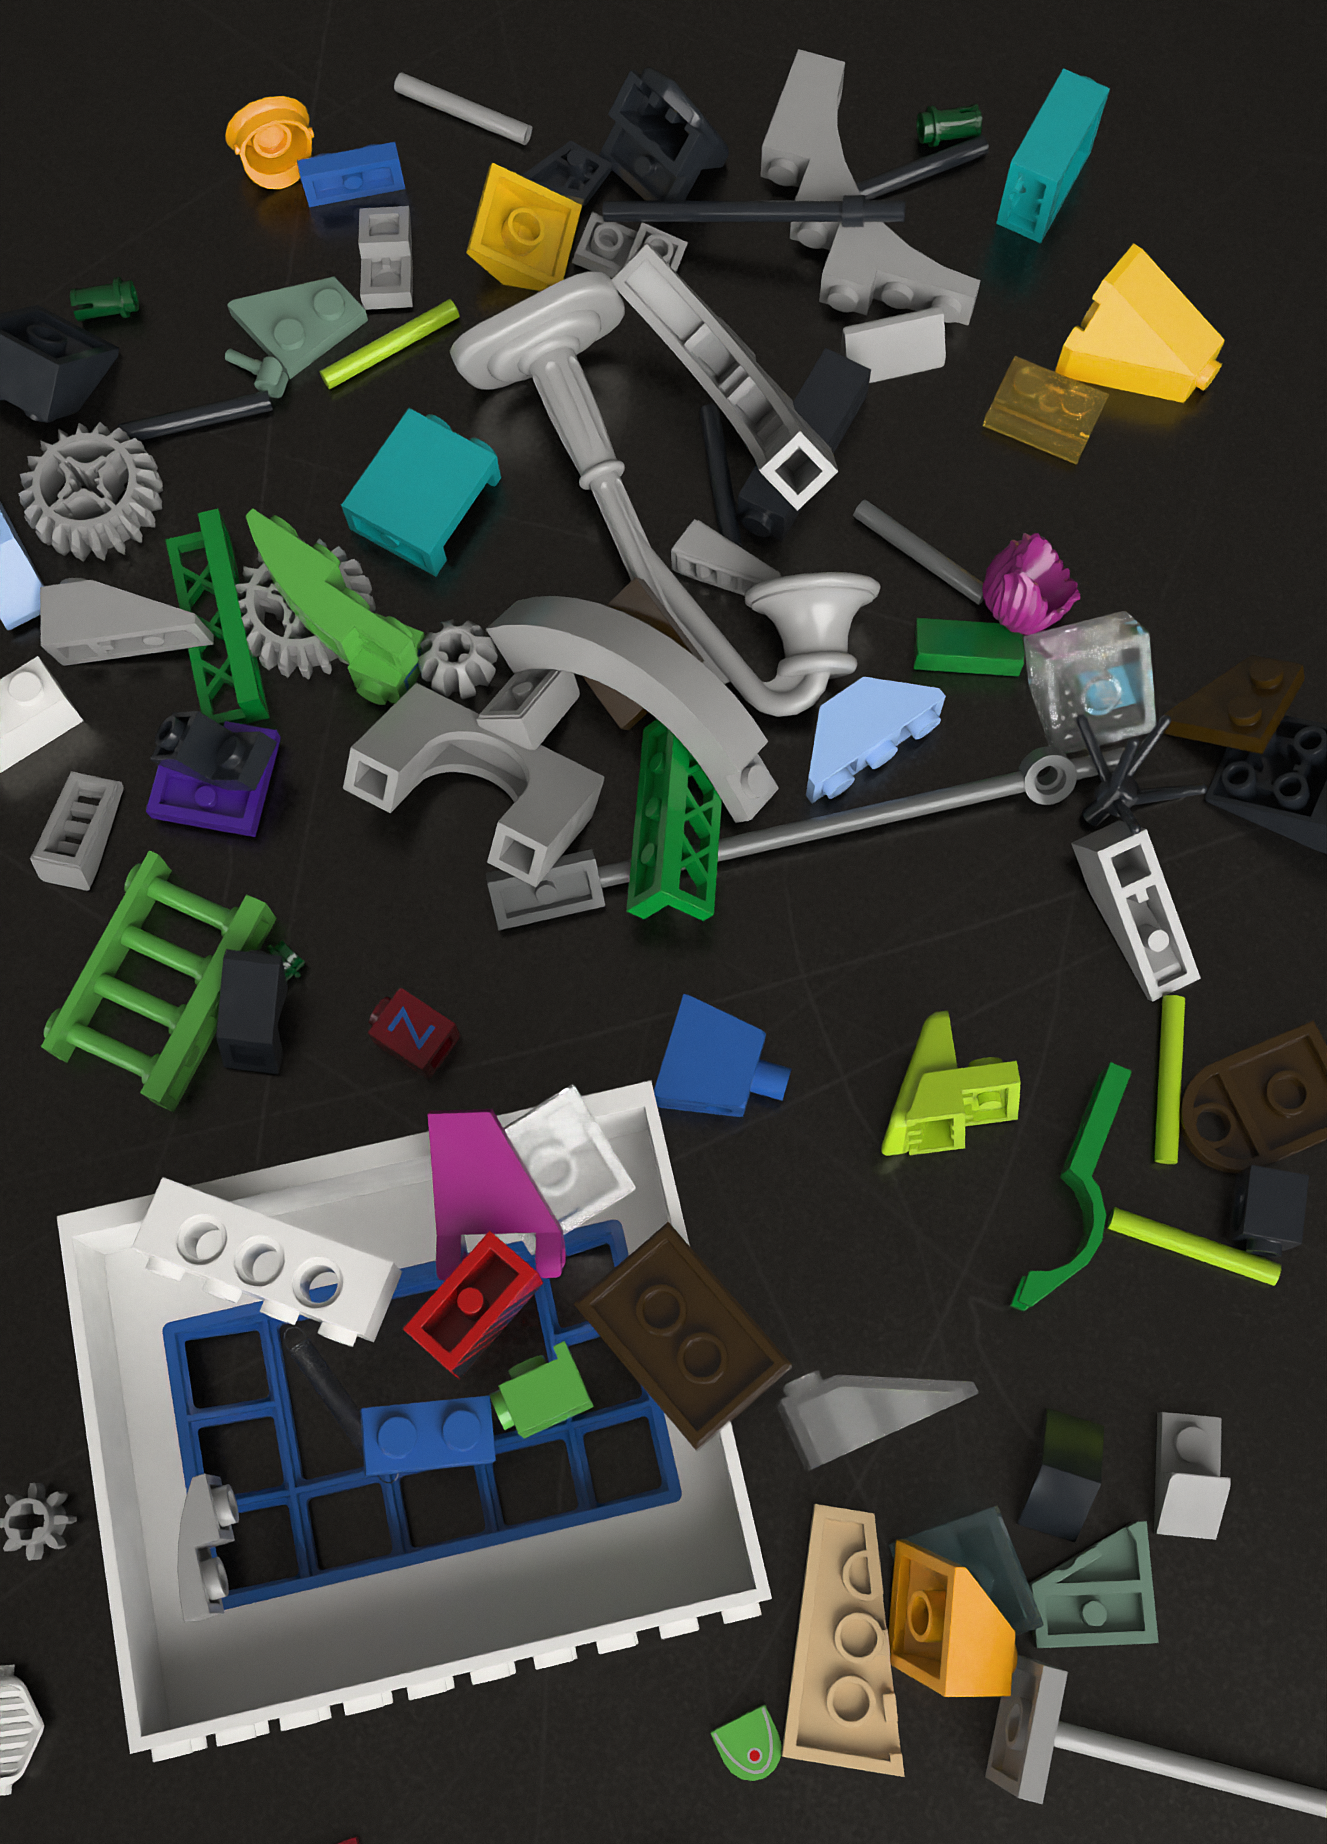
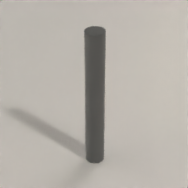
[853,499,984,605]

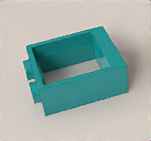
[996,68,1110,243]

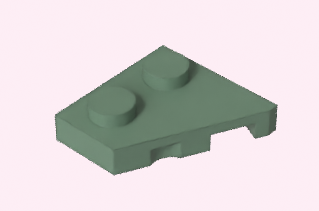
[227,277,368,379]
[1028,1521,1159,1648]

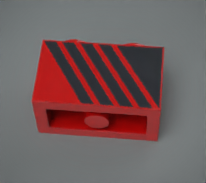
[403,1231,543,1380]

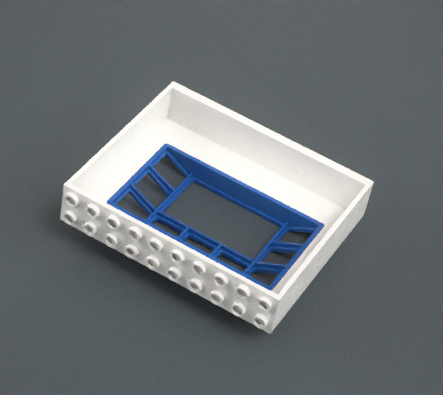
[57,1081,772,1762]

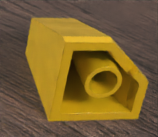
[1055,243,1225,403]

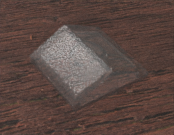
[503,1084,636,1256]

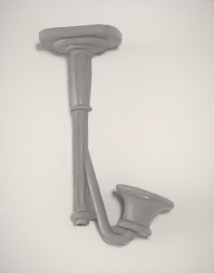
[450,271,881,717]

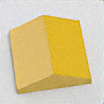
[466,163,582,291]

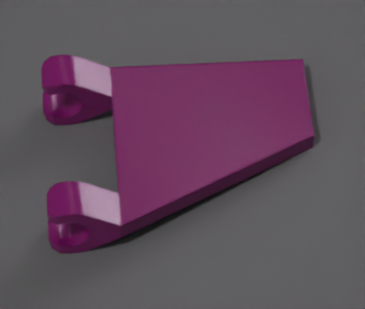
[428,1109,566,1281]

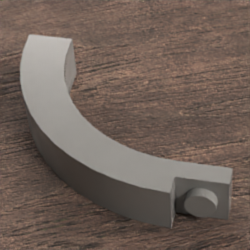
[486,596,779,823]

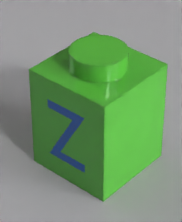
[348,613,425,705]

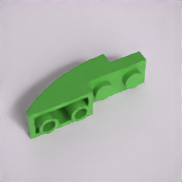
[246,508,419,676]

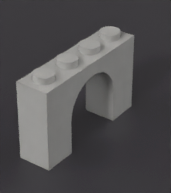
[343,683,605,887]

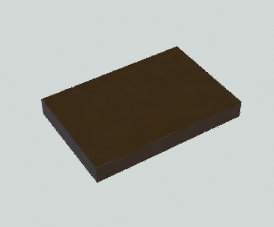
[573,1222,792,1451]

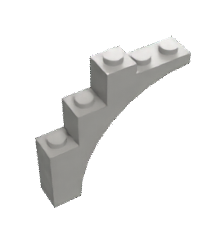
[761,49,981,325]
[611,242,838,511]

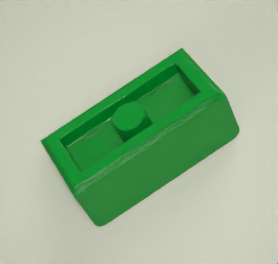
[913,618,1024,677]

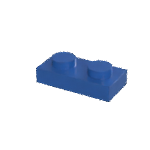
[297,142,405,207]
[360,1396,496,1477]

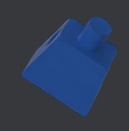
[654,994,792,1117]

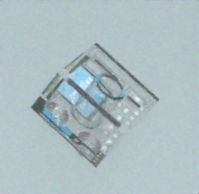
[1023,611,1156,754]

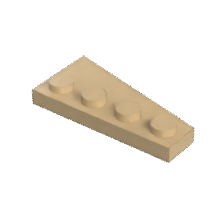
[781,1504,905,1777]

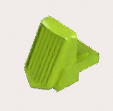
[881,1010,1021,1156]

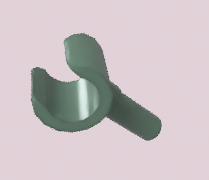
[225,349,289,398]

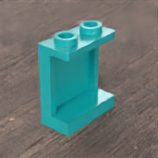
[341,408,501,577]

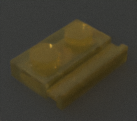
[983,356,1109,464]

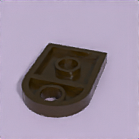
[1179,1020,1327,1174]

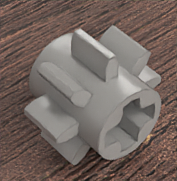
[0,1483,77,1560]

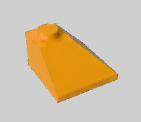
[888,1540,1018,1697]

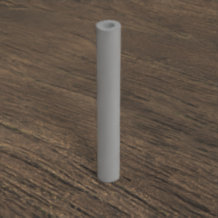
[394,72,532,145]

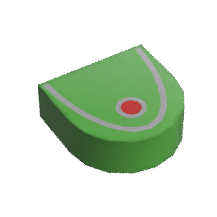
[710,1703,782,1781]

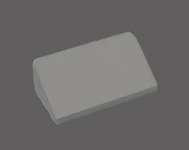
[839,307,946,383]
[476,669,580,750]

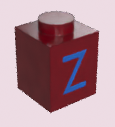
[367,987,461,1080]

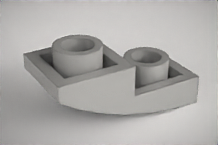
[572,212,688,278]
[177,1474,239,1622]

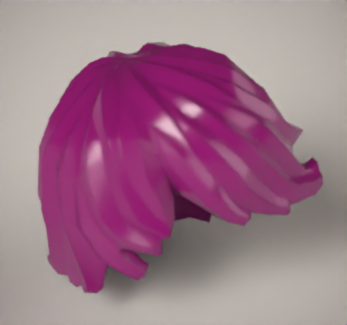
[982,533,1080,635]

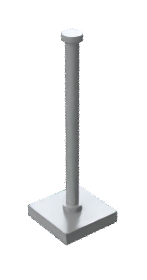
[985,1654,1327,1818]

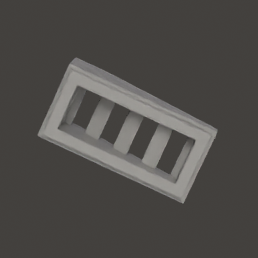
[671,519,781,596]
[30,771,124,891]

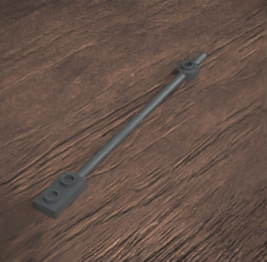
[486,747,1125,930]

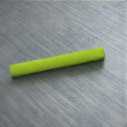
[319,299,460,390]
[1154,995,1185,1164]
[1107,1207,1281,1286]

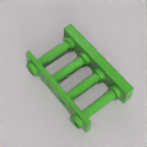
[41,851,277,1113]

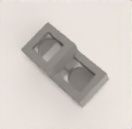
[358,206,413,310]

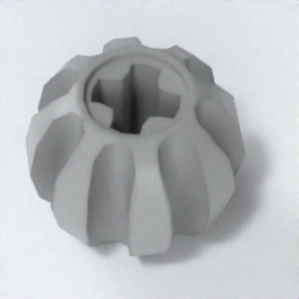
[418,619,498,699]

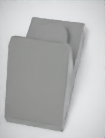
[1154,1412,1231,1540]

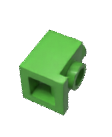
[490,1341,594,1439]

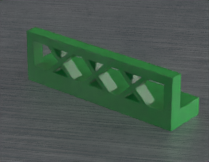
[165,509,270,726]
[626,719,722,921]

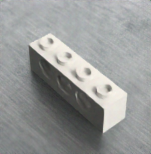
[131,1177,402,1347]

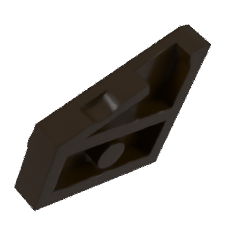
[1164,655,1305,754]

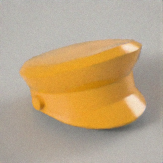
[225,96,314,189]

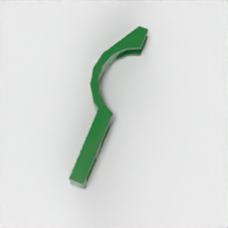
[1010,1062,1132,1311]

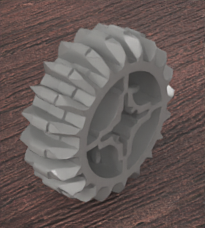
[18,422,163,562]
[235,537,376,679]

